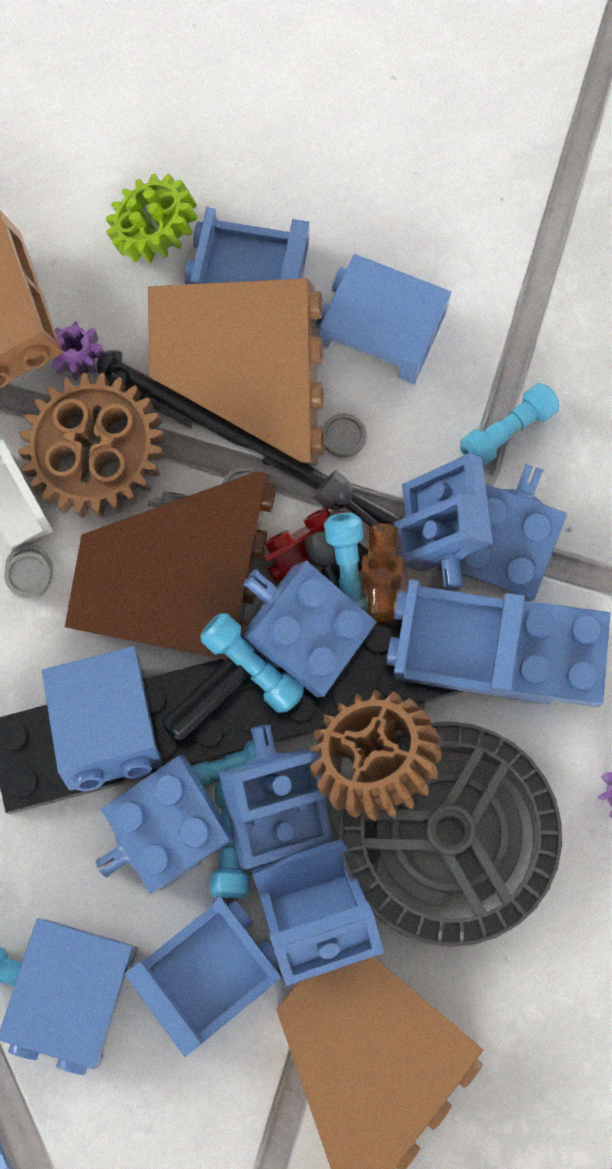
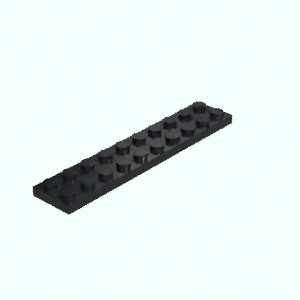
[0,613,464,815]

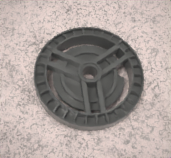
[339,721,562,947]

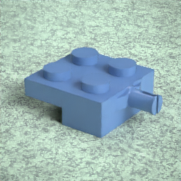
[394,453,493,590]
[460,464,567,600]
[241,561,377,697]
[503,601,611,707]
[219,724,334,870]
[96,756,235,894]

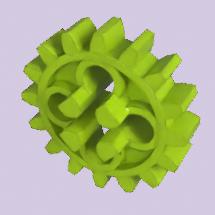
[106,174,198,263]

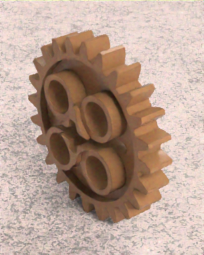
[18,373,166,518]

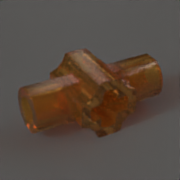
[361,524,403,622]

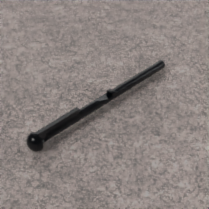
[96,350,403,533]

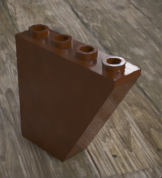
[65,471,276,659]

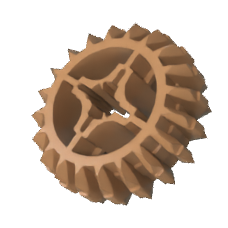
[309,689,442,822]

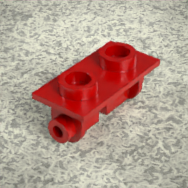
[259,507,344,584]

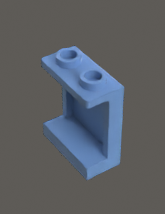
[184,207,309,284]
[315,254,452,384]
[387,579,525,698]
[42,646,163,791]
[252,839,384,986]
[124,897,282,1057]
[0,918,138,1075]

